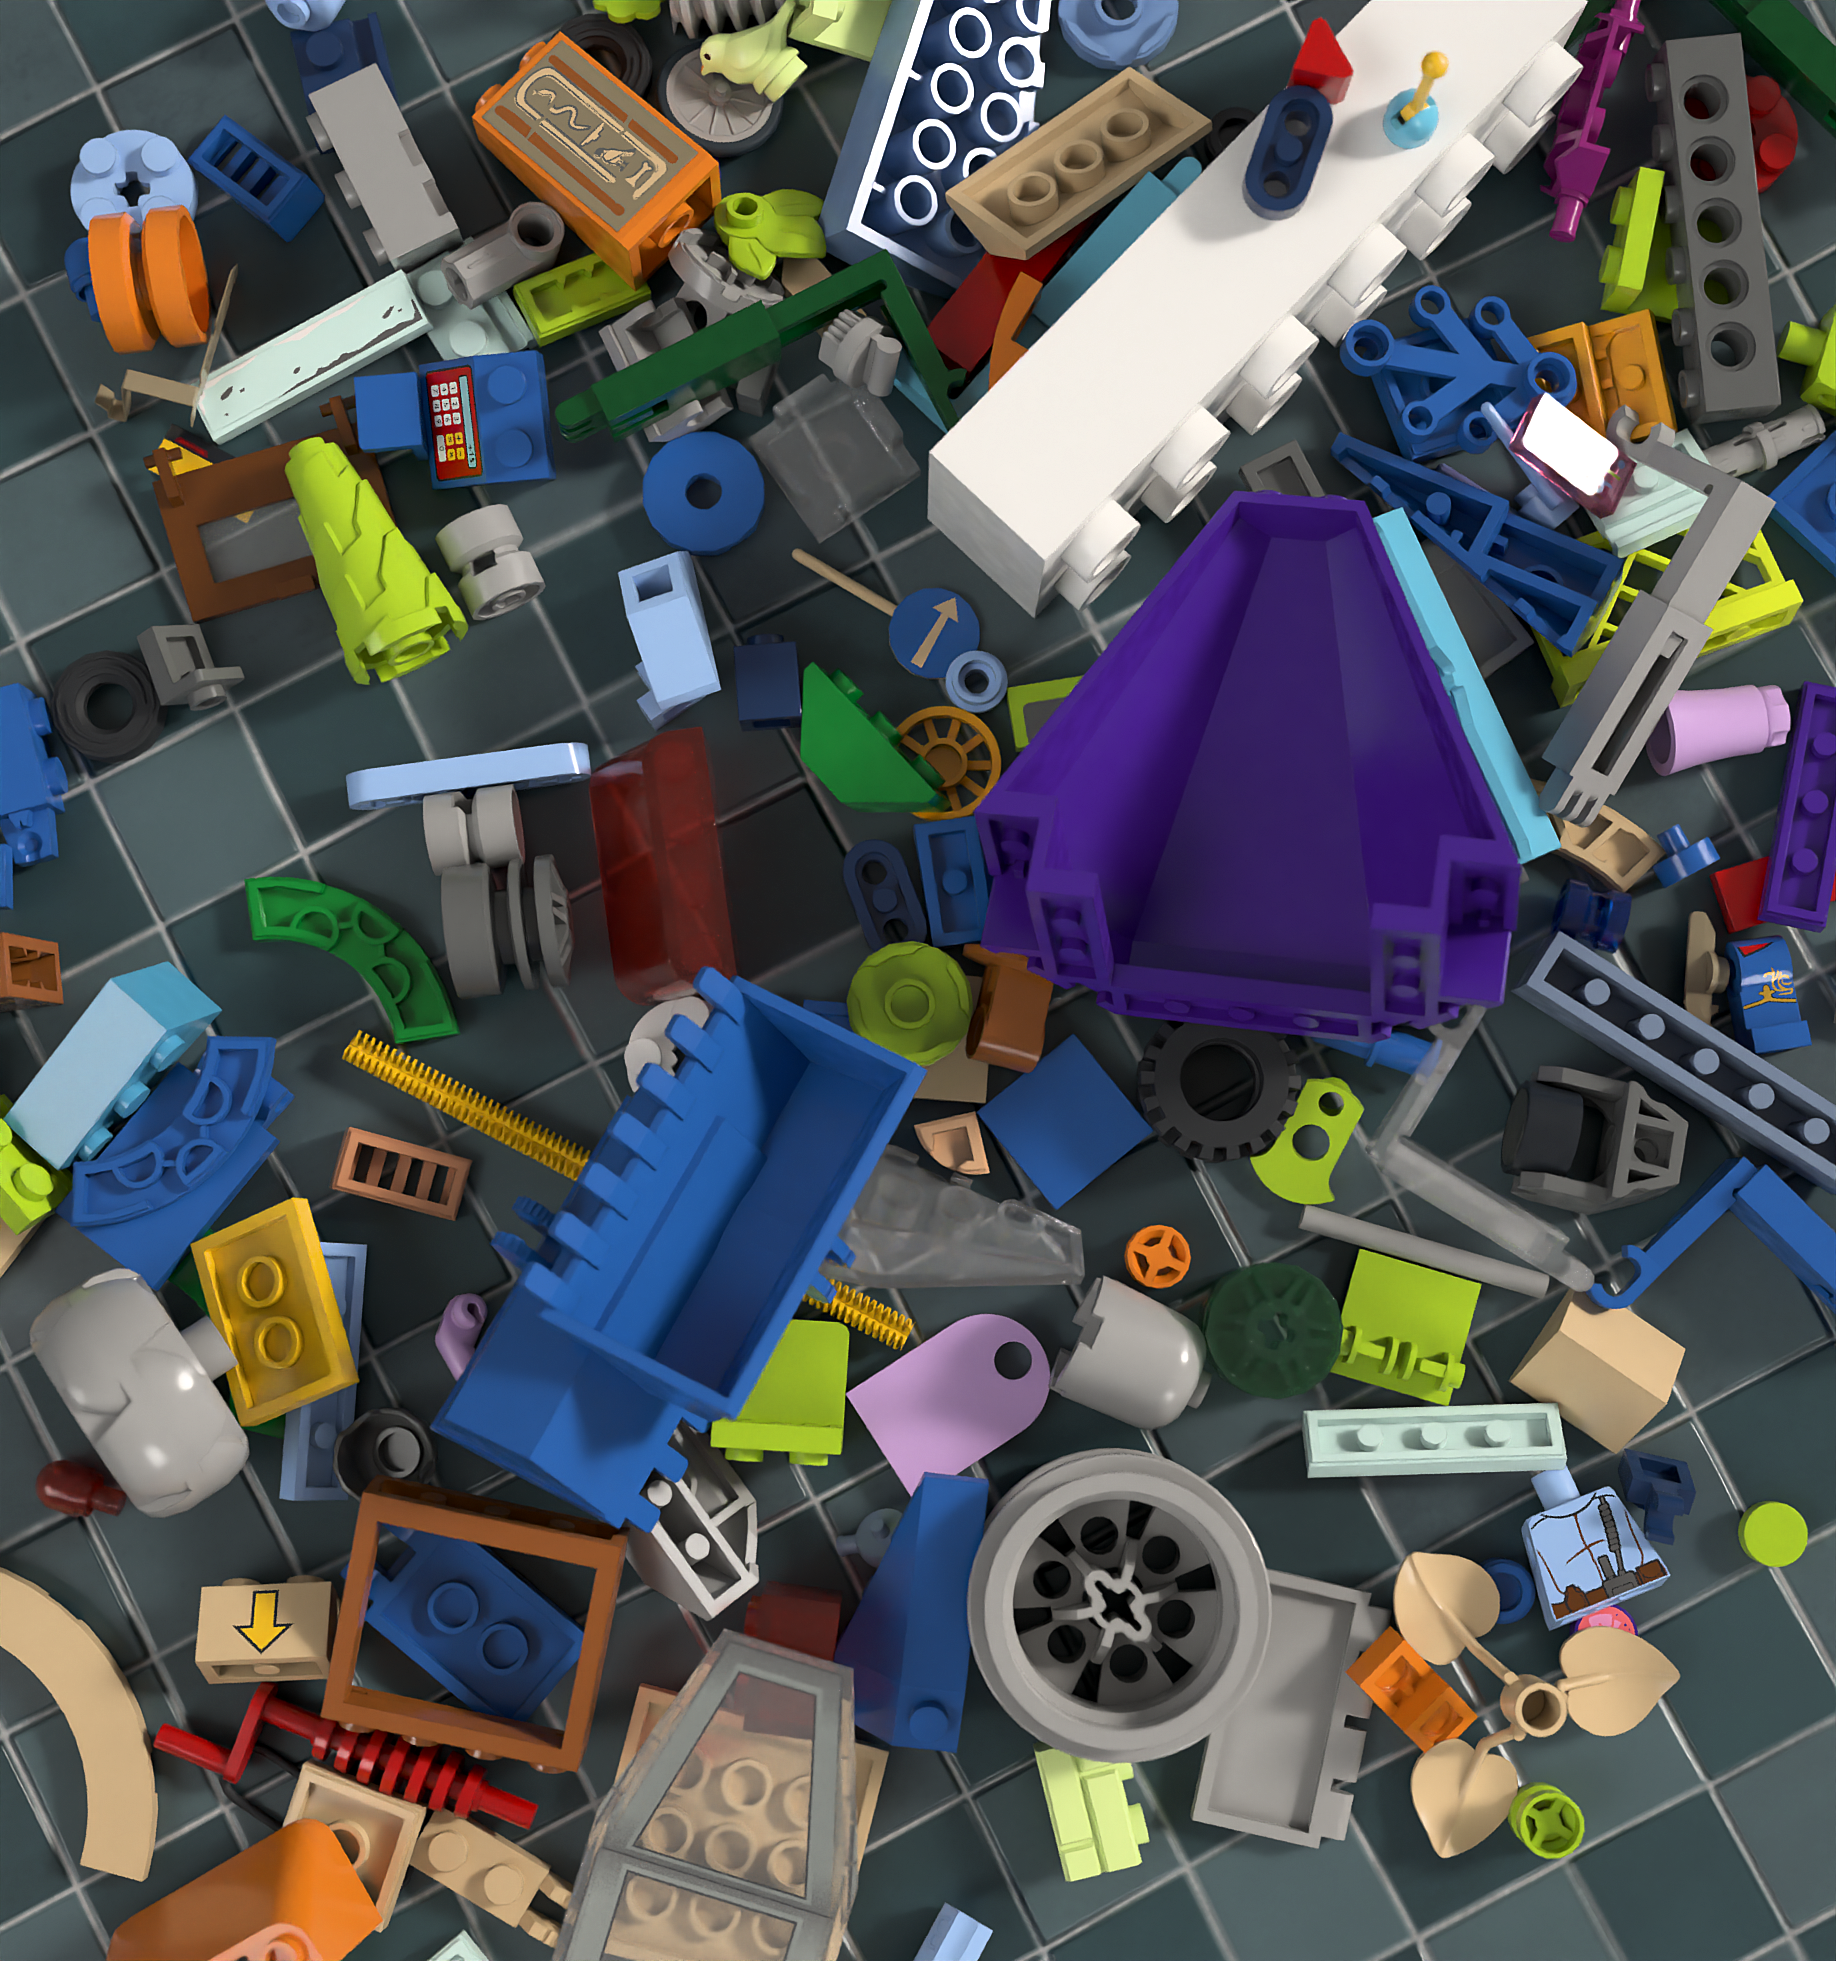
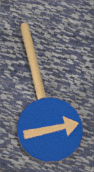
[792,548,980,680]

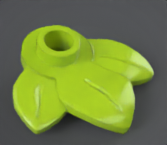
[714,189,827,280]

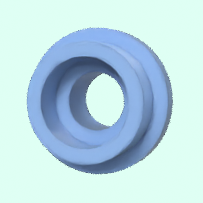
[946,651,1008,713]

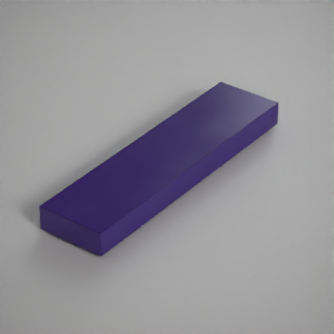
[1757,681,1836,933]

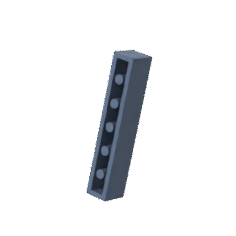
[1511,931,1836,1195]

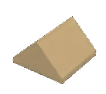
[1508,1277,1686,1454]

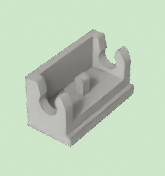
[599,298,734,442]

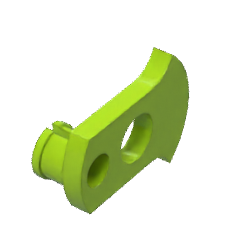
[1250,1077,1364,1205]

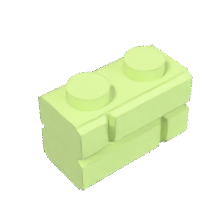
[1033,1741,1150,1882]

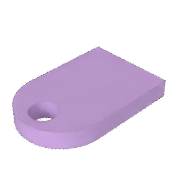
[846,1314,1050,1496]

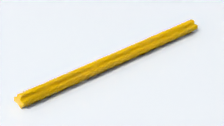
[342,1030,916,1351]

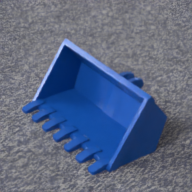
[519,966,928,1423]
[430,1087,768,1533]

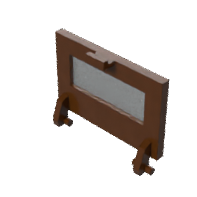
[143,395,398,624]

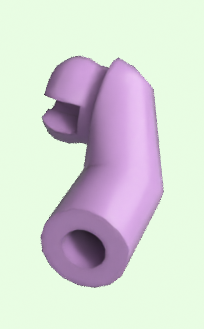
[435,1293,487,1382]

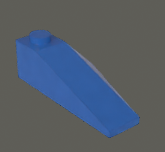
[833,1472,989,1753]

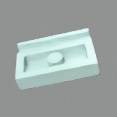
[407,236,538,361]
[1574,429,1711,558]

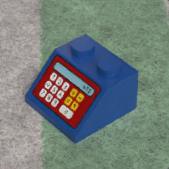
[419,350,556,490]

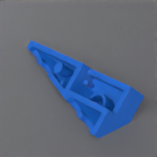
[1330,432,1624,658]

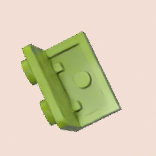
[1598,167,1728,324]
[711,1319,850,1466]

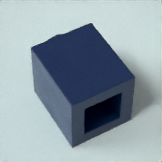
[733,634,802,732]

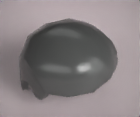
[332,1407,438,1503]

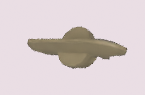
[1683,911,1730,1027]

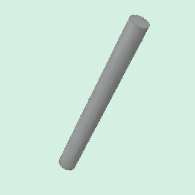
[1298,1204,1549,1299]

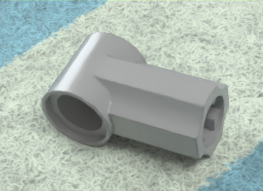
[440,202,564,310]

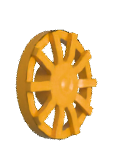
[897,706,1001,822]

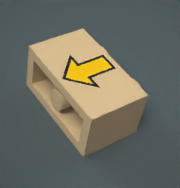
[195,1575,342,1684]

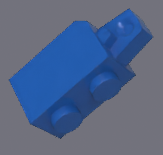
[0,683,68,867]

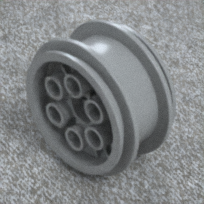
[967,1448,1272,1763]

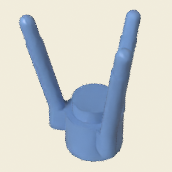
[1436,402,1580,530]

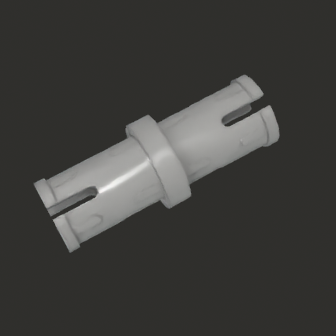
[1701,404,1826,477]

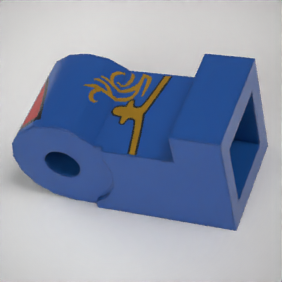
[1724,935,1812,1055]

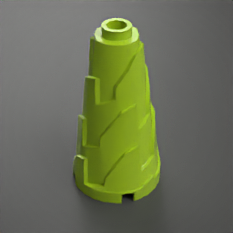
[285,437,468,685]

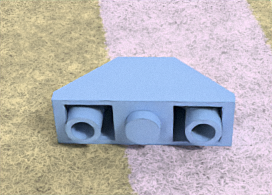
[618,551,721,710]

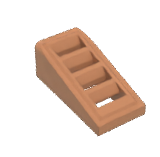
[329,1127,472,1221]

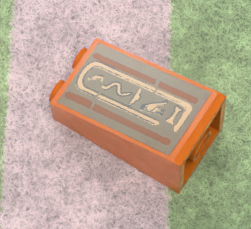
[471,31,722,292]

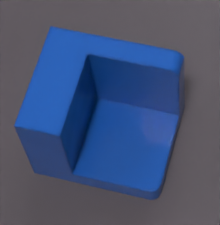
[354,372,429,461]

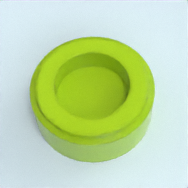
[1738,1501,1808,1567]

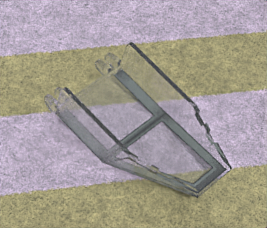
[551,1629,858,1961]

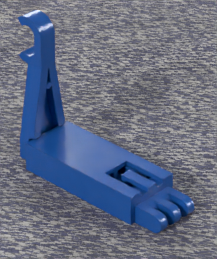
[1584,1156,1836,1315]

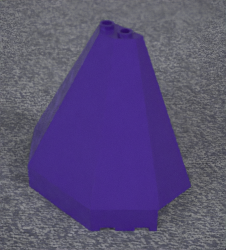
[973,490,1522,1044]

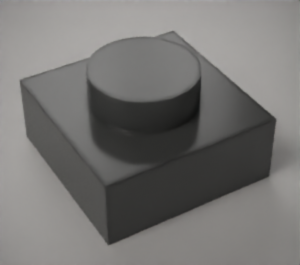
[729,360,781,417]

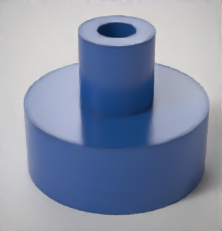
[1652,824,1720,889]

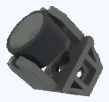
[1501,1065,1688,1215]

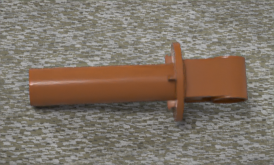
[962,944,1054,1073]

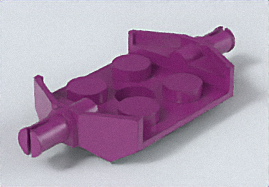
[1540,0,1645,243]

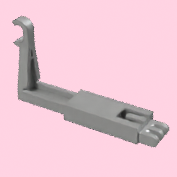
[1539,404,1776,828]

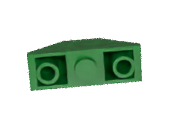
[800,662,952,812]

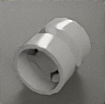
[435,504,546,620]
[423,784,525,876]

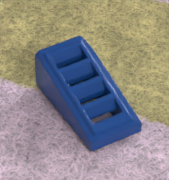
[186,115,325,242]

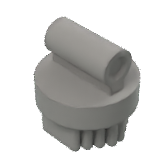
[818,309,902,397]

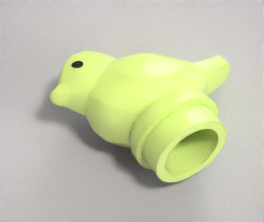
[700,0,808,103]

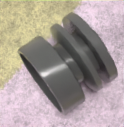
[441,854,575,1000]

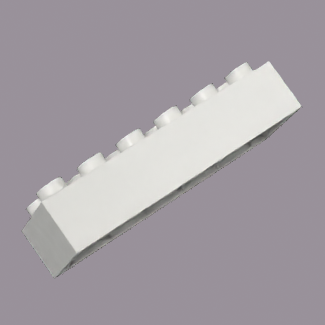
[928,0,1588,618]

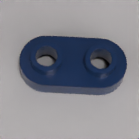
[1242,85,1333,221]
[843,839,927,953]

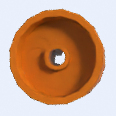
[88,205,212,355]

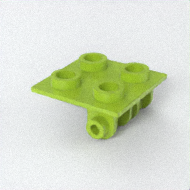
[1325,1249,1482,1406]

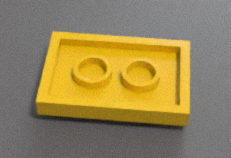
[190,1198,360,1427]

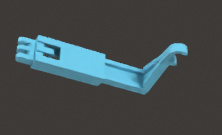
[856,157,1202,434]

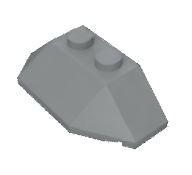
[599,1420,759,1621]

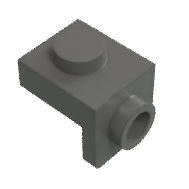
[137,624,245,711]

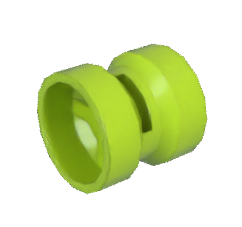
[1508,1782,1585,1859]

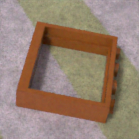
[321,1474,631,1774]

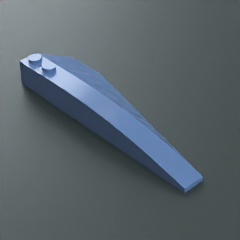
[817,0,1051,299]

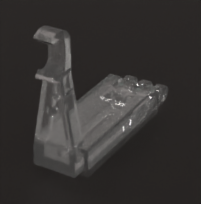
[1365,1005,1594,1292]

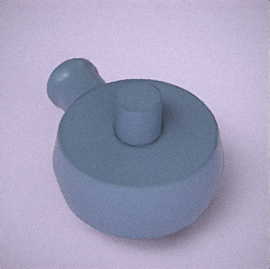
[836,1509,902,1568]

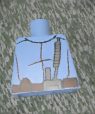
[1521,1465,1670,1631]

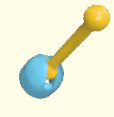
[1383,51,1448,149]

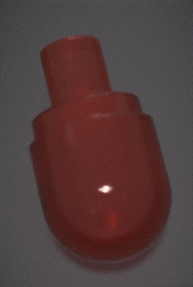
[35,1460,127,1518]

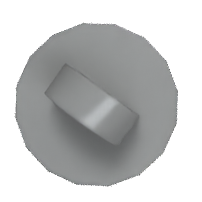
[668,228,785,327]

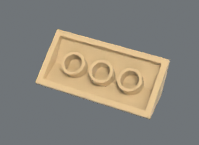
[945,66,1212,260]

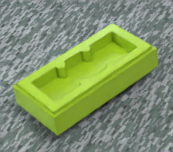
[513,252,652,347]

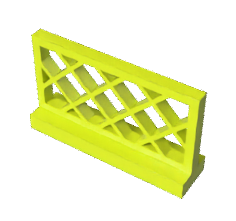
[1529,528,1803,708]

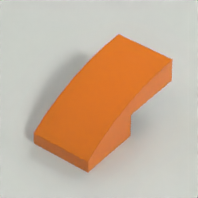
[988,271,1043,391]
[1345,1626,1478,1753]

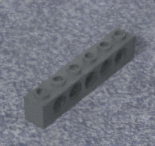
[1645,33,1781,425]

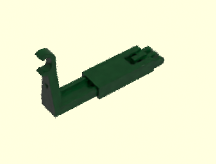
[1563,0,1836,139]
[555,249,967,443]

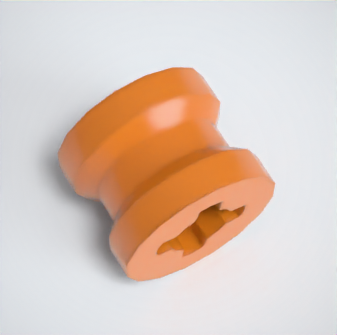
[1124,1225,1191,1289]

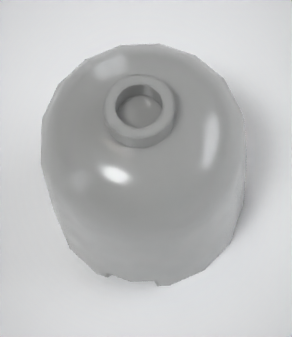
[1048,1275,1212,1430]

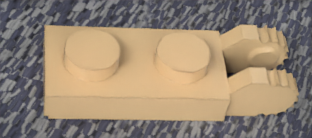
[409,1804,585,1950]

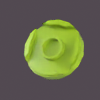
[847,941,973,1067]

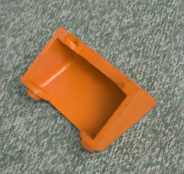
[106,1818,383,1961]

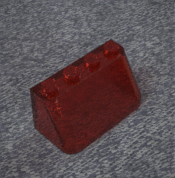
[589,726,742,1006]

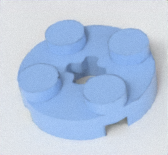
[71,130,199,232]

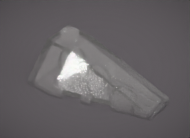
[818,1144,1085,1289]

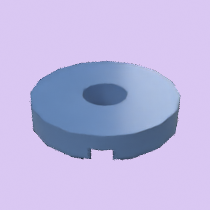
[1057,0,1179,71]

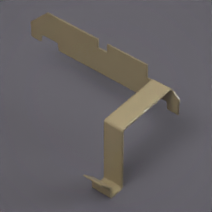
[94,263,238,427]

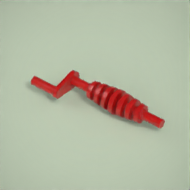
[153,1681,539,1830]

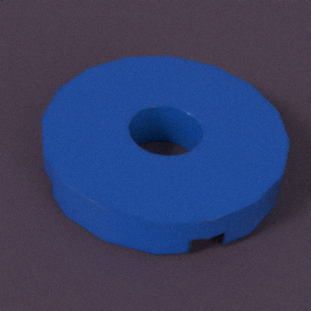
[643,432,765,556]

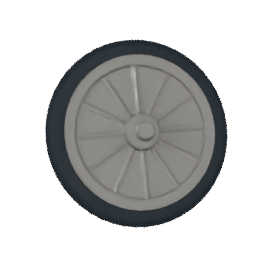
[655,40,783,157]

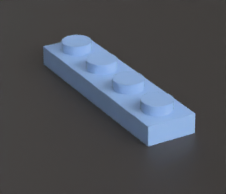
[279,1242,367,1501]

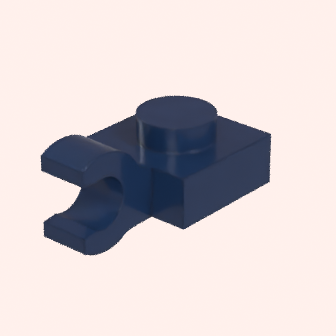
[1618,1448,1696,1545]

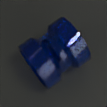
[1550,878,1632,954]

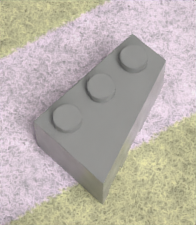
[305,63,464,273]

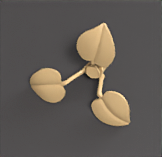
[1393,1551,1680,1858]

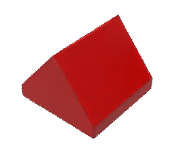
[1287,17,1354,105]

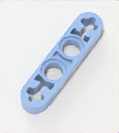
[346,742,591,810]

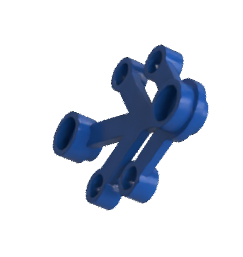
[1339,285,1577,454]

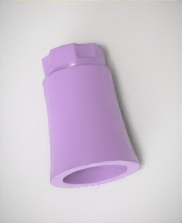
[1645,685,1790,776]

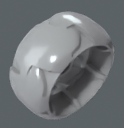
[30,1268,249,1518]

